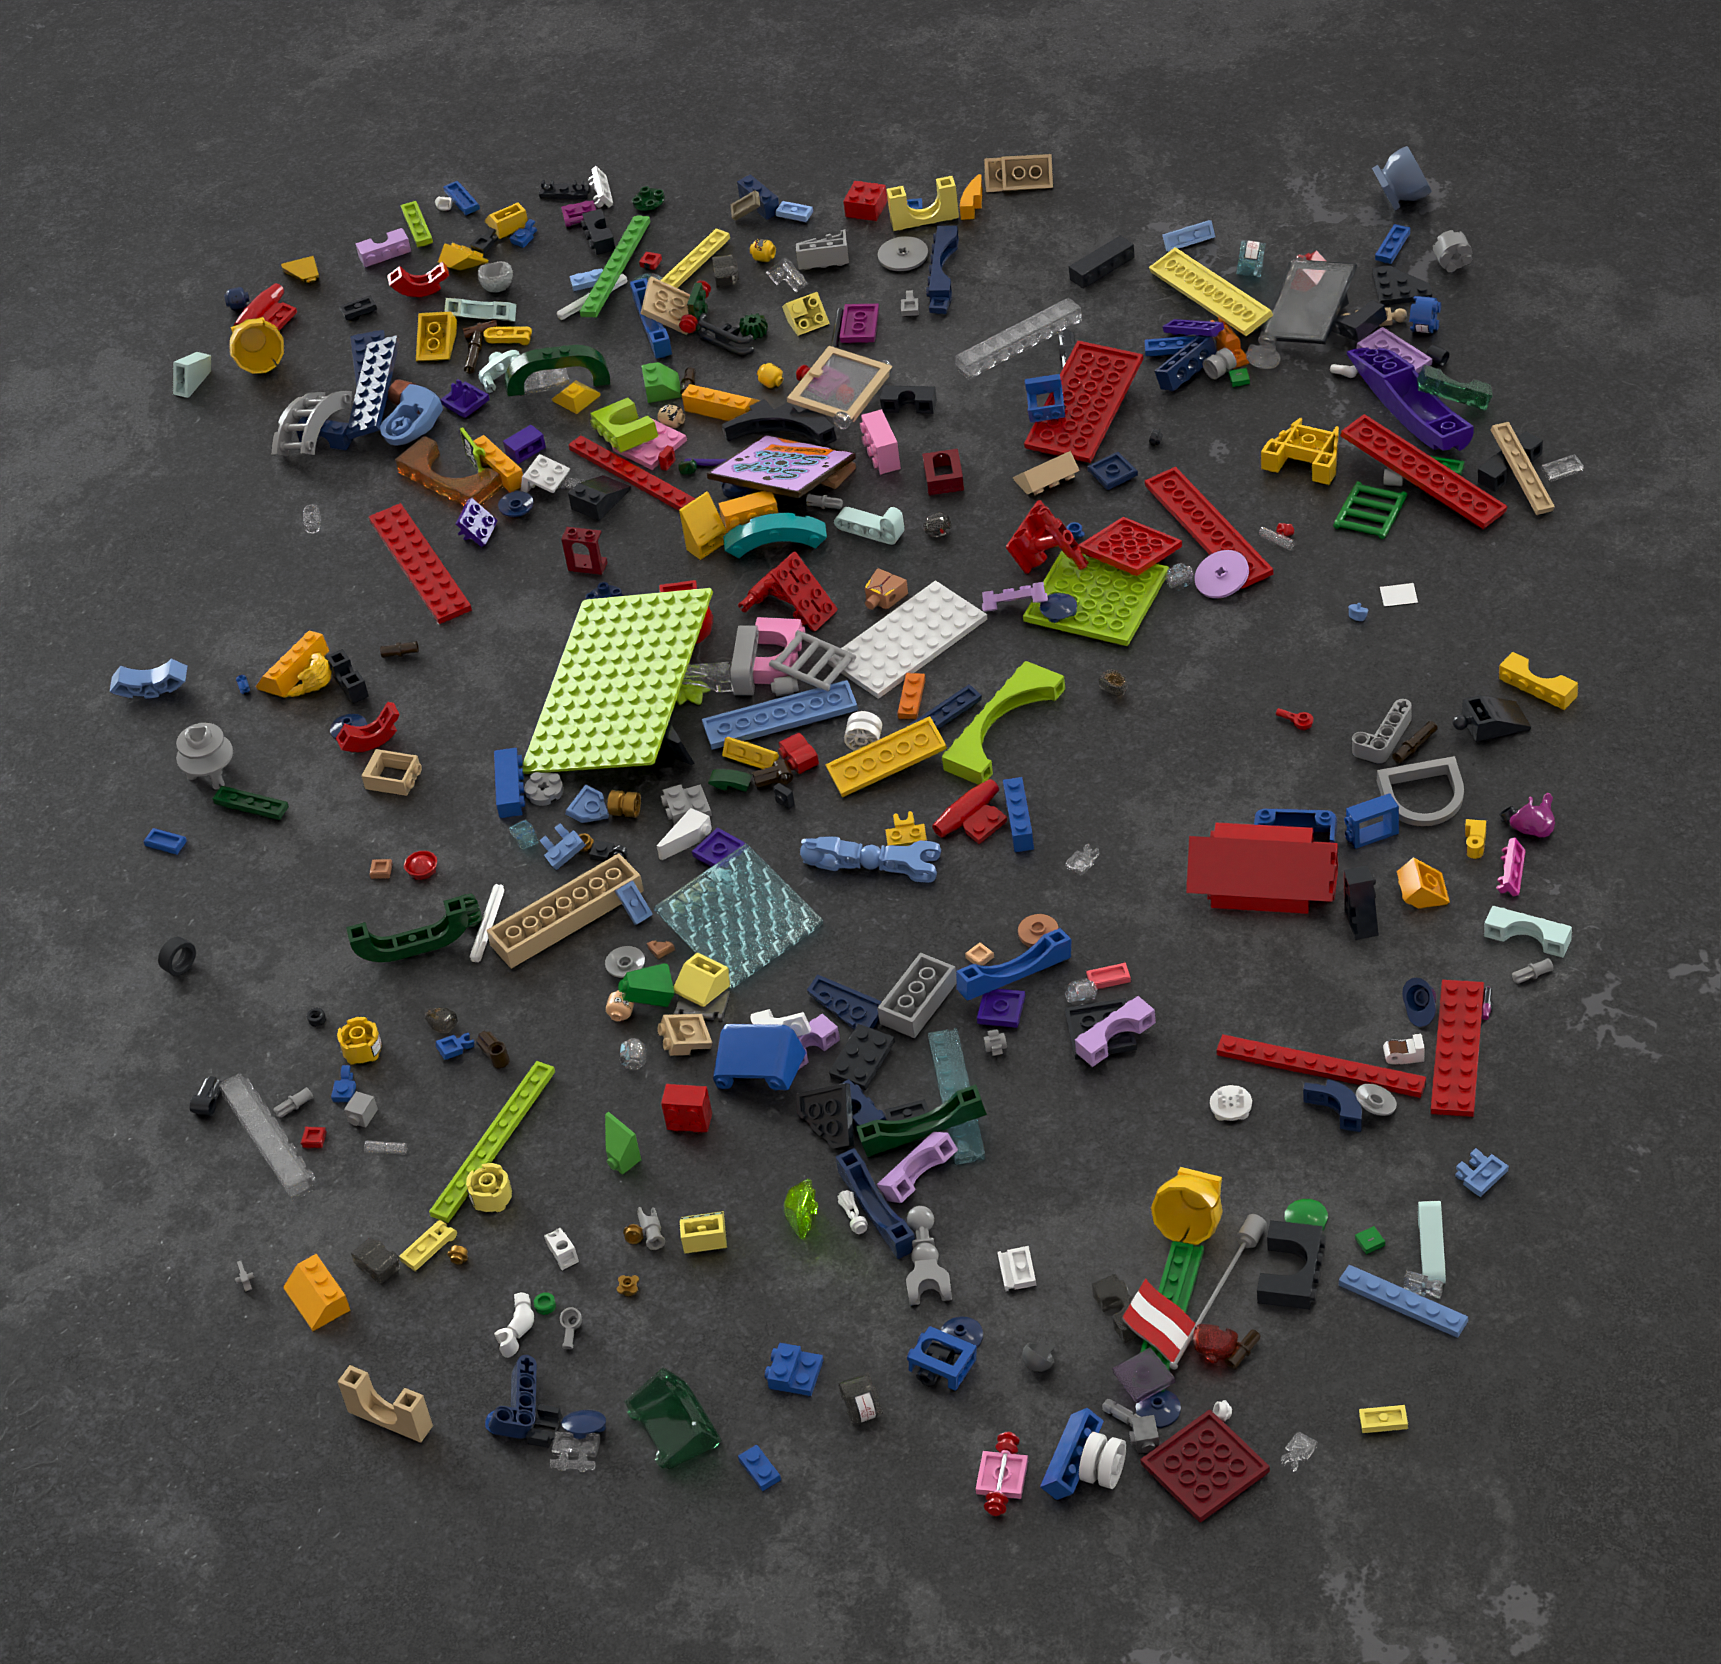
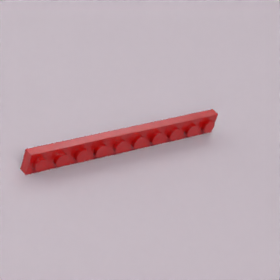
[568,435,695,511]
[1217,1034,1426,1098]

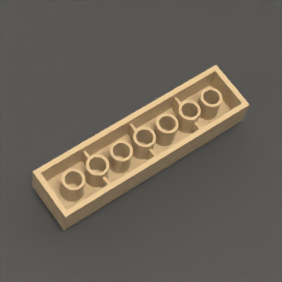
[486,853,644,969]

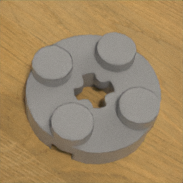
[524,772,564,806]

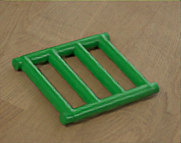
[1333,481,1407,539]

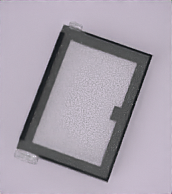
[1258,255,1357,348]

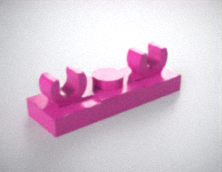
[1496,838,1525,897]

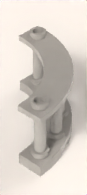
[271,391,352,456]

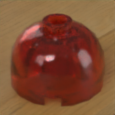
[1193,1324,1238,1363]

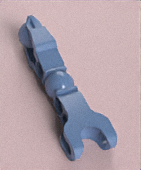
[800,837,941,883]

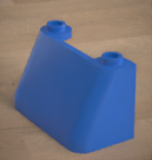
[713,1024,806,1090]

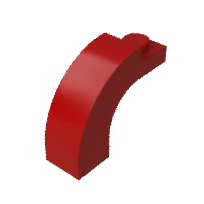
[387,262,449,297]
[336,702,400,752]

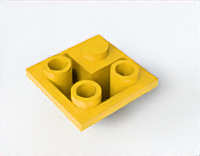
[438,243,489,270]

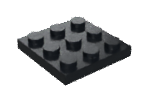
[1065,998,1137,1060]

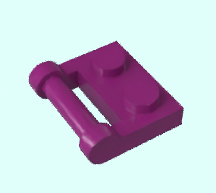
[561,200,596,227]

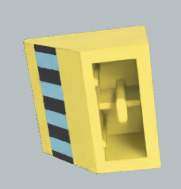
[680,1211,727,1253]

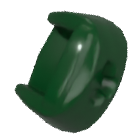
[678,459,697,474]

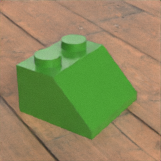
[641,362,682,403]

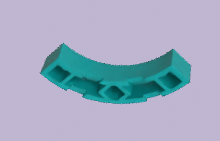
[723,513,827,558]

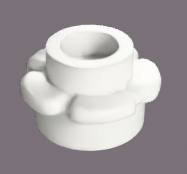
[1213,1400,1232,1422]

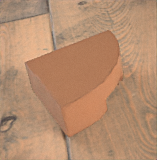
[647,940,675,959]

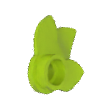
[676,676,711,705]

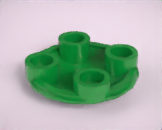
[1284,1199,1328,1231]

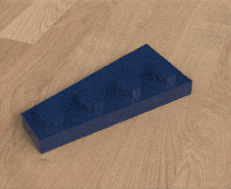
[807,974,882,1030]

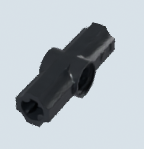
[1059,329,1076,369]

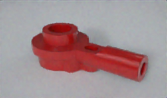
[1276,708,1313,730]

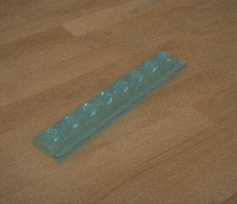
[928,1028,986,1165]

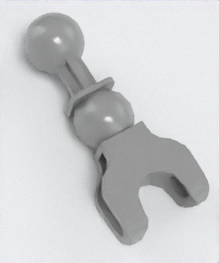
[906,1206,952,1306]

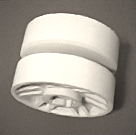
[844,711,882,751]

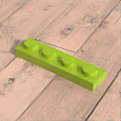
[400,201,433,247]

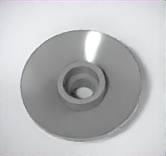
[605,946,645,978]
[1356,1084,1397,1116]

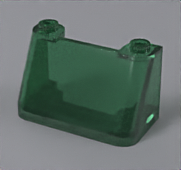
[624,1367,722,1470]

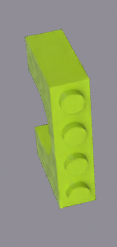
[590,398,659,453]

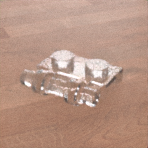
[550,1432,600,1472]

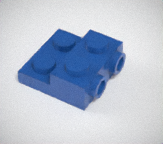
[765,1343,823,1396]

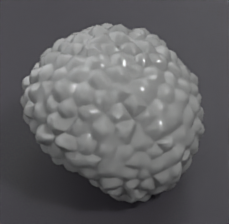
[478,261,513,292]

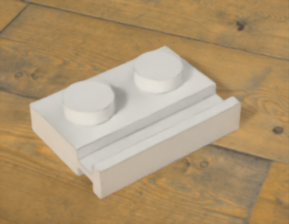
[998,1246,1036,1292]

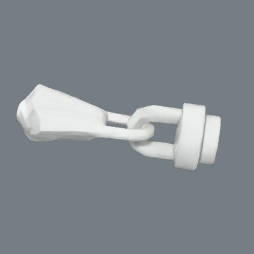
[838,1190,868,1234]

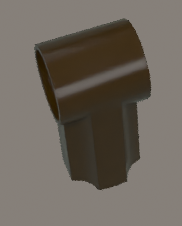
[752,759,793,788]
[476,1030,510,1068]

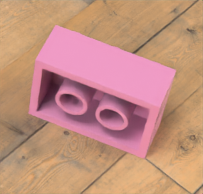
[860,409,901,475]

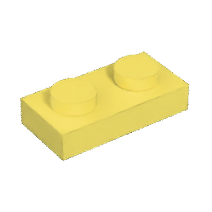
[1359,1405,1408,1433]

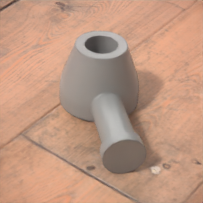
[560,1307,582,1349]

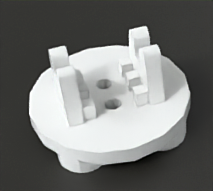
[1210,1085,1252,1121]

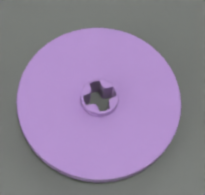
[1195,550,1249,598]

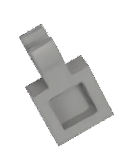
[901,290,919,316]

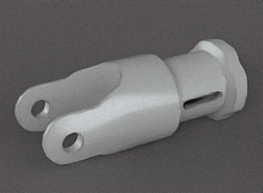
[637,1207,665,1250]

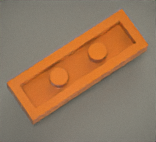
[898,673,925,719]

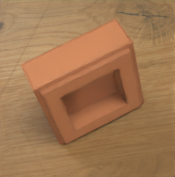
[370,859,393,879]

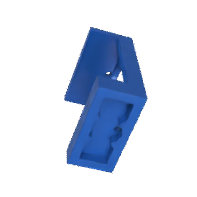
[1025,374,1065,423]
[907,1326,977,1391]

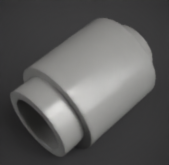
[771,676,799,697]

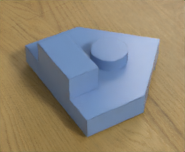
[565,785,609,823]

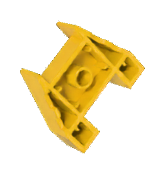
[1261,418,1339,485]

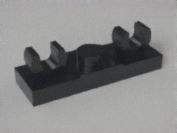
[539,180,591,200]

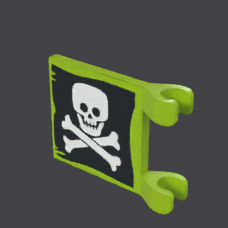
[460,427,491,481]

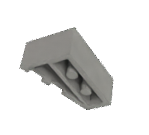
[796,229,849,270]

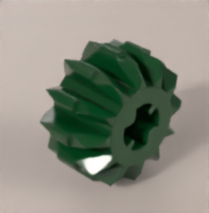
[739,313,768,340]
[461,893,482,928]

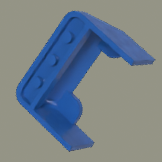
[1254,809,1337,843]

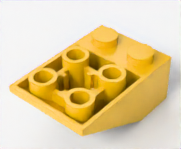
[679,492,727,560]

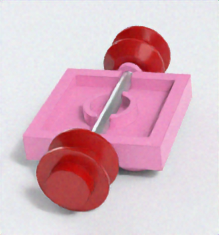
[976,1432,1028,1516]

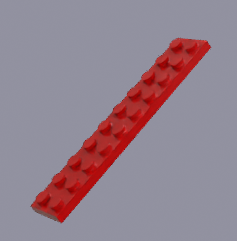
[1340,414,1508,529]
[1145,467,1274,589]
[369,503,472,624]

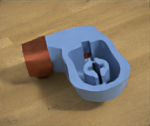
[380,379,443,445]

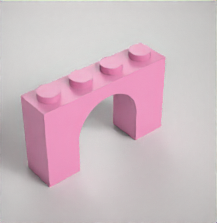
[753,617,805,684]

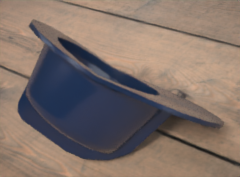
[1402,977,1436,1027]

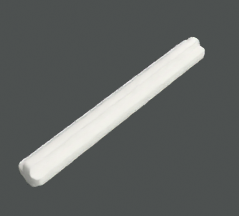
[557,274,628,320]
[470,884,504,962]

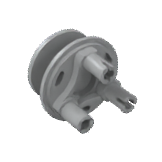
[176,723,233,789]

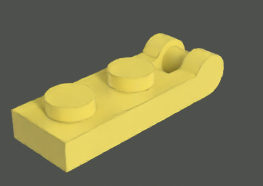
[399,1220,457,1271]

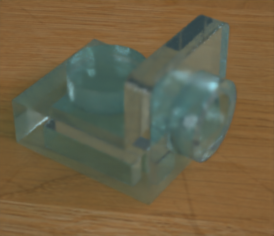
[509,820,538,850]

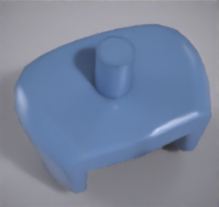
[1348,603,1368,621]

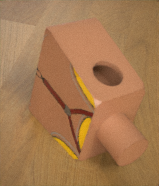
[865,568,908,610]

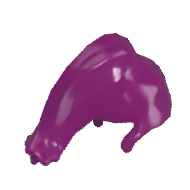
[1509,793,1555,838]

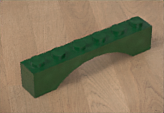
[856,1084,987,1157]

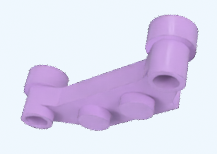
[982,582,1048,612]

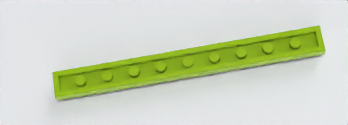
[429,1061,555,1223]

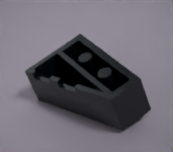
[1344,865,1379,940]

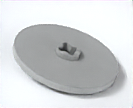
[878,236,928,271]

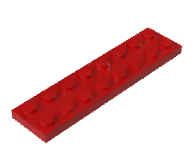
[1431,980,1484,1117]

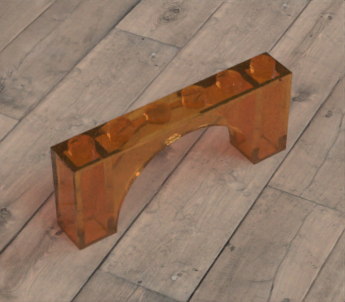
[395,436,503,506]

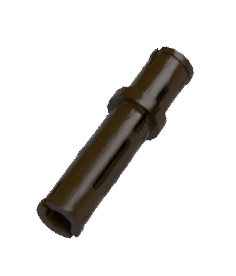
[464,331,483,374]
[1392,721,1438,763]

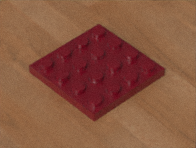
[1140,1409,1270,1523]

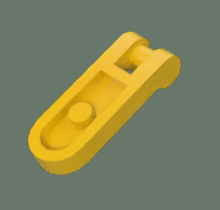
[484,327,532,345]

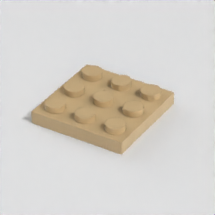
[641,276,690,335]

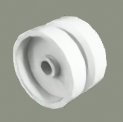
[1079,1432,1126,1489]

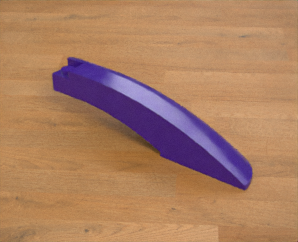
[1347,347,1474,451]

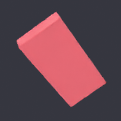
[1086,963,1131,991]

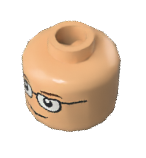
[606,990,634,1021]

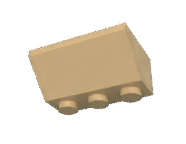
[1013,451,1079,495]

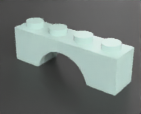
[445,298,516,321]
[1484,906,1572,958]

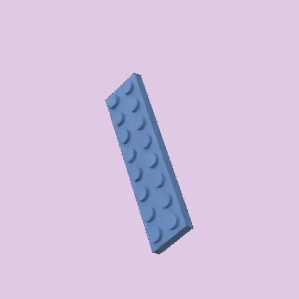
[702,680,858,750]

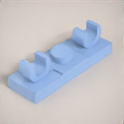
[1162,220,1215,252]

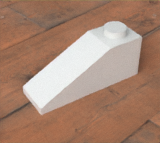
[657,808,712,860]

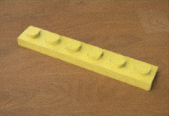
[660,229,730,288]

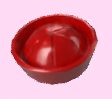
[404,851,437,880]

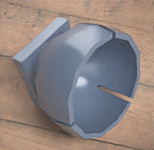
[1372,146,1432,210]

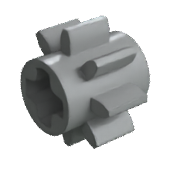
[983,1030,1007,1056]

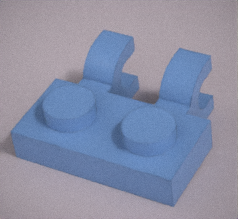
[539,823,586,870]
[1455,1148,1509,1197]

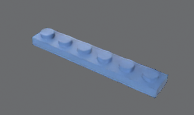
[1339,1265,1468,1338]

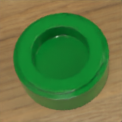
[534,1293,556,1315]

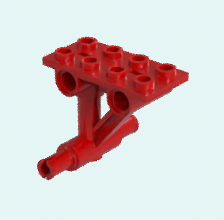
[1006,500,1089,574]
[738,552,838,632]

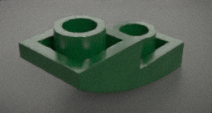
[708,769,752,792]

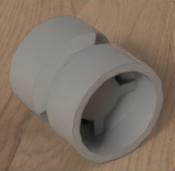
[1203,348,1237,380]

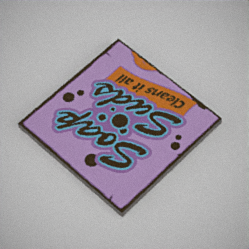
[707,435,856,498]

